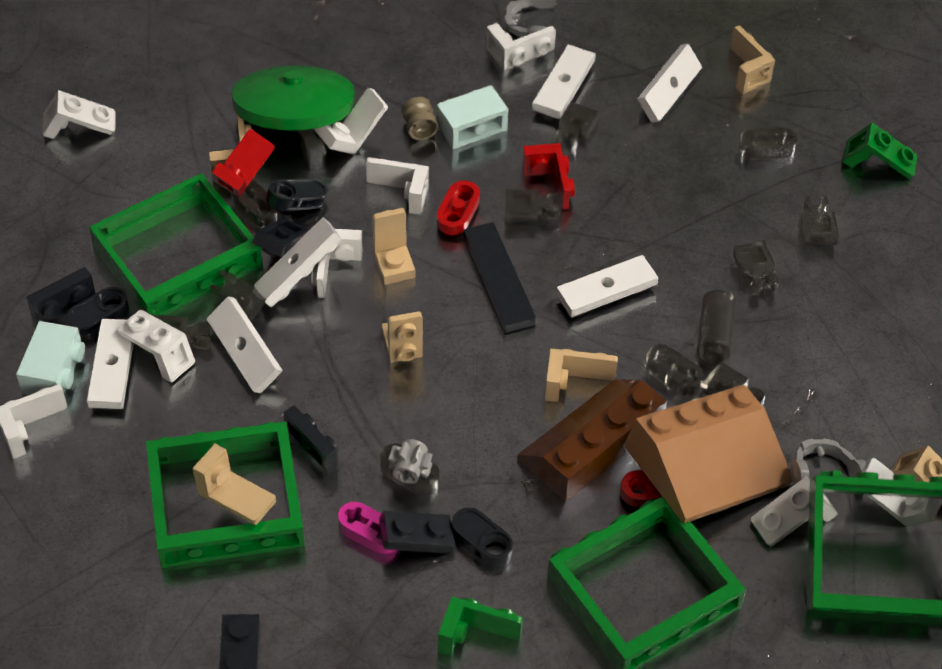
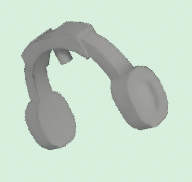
[505,0,557,37]
[790,438,866,485]

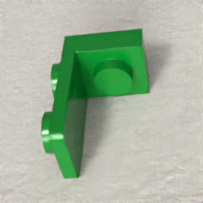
[843,123,917,179]
[438,596,523,656]

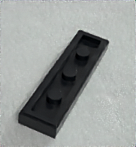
[463,222,536,333]

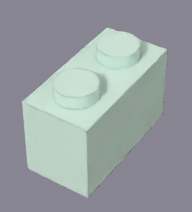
[437,85,508,149]
[16,321,85,395]

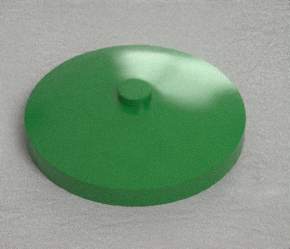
[232,65,355,130]

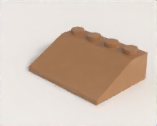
[624,384,793,524]

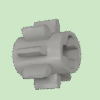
[388,439,433,484]

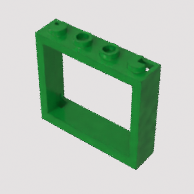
[89,173,263,319]
[146,421,305,568]
[807,470,942,619]
[547,497,746,669]

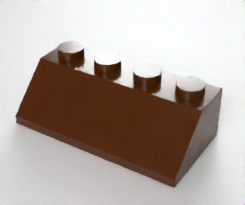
[517,379,667,502]

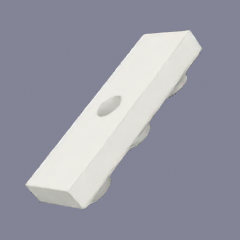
[637,44,702,123]
[532,45,595,119]
[254,217,341,307]
[556,255,658,317]
[207,296,283,394]
[87,319,134,409]

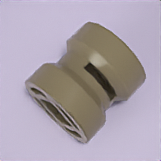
[402,97,438,140]

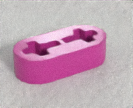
[338,502,395,554]

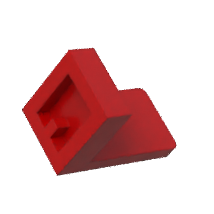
[212,129,275,198]
[522,143,575,209]

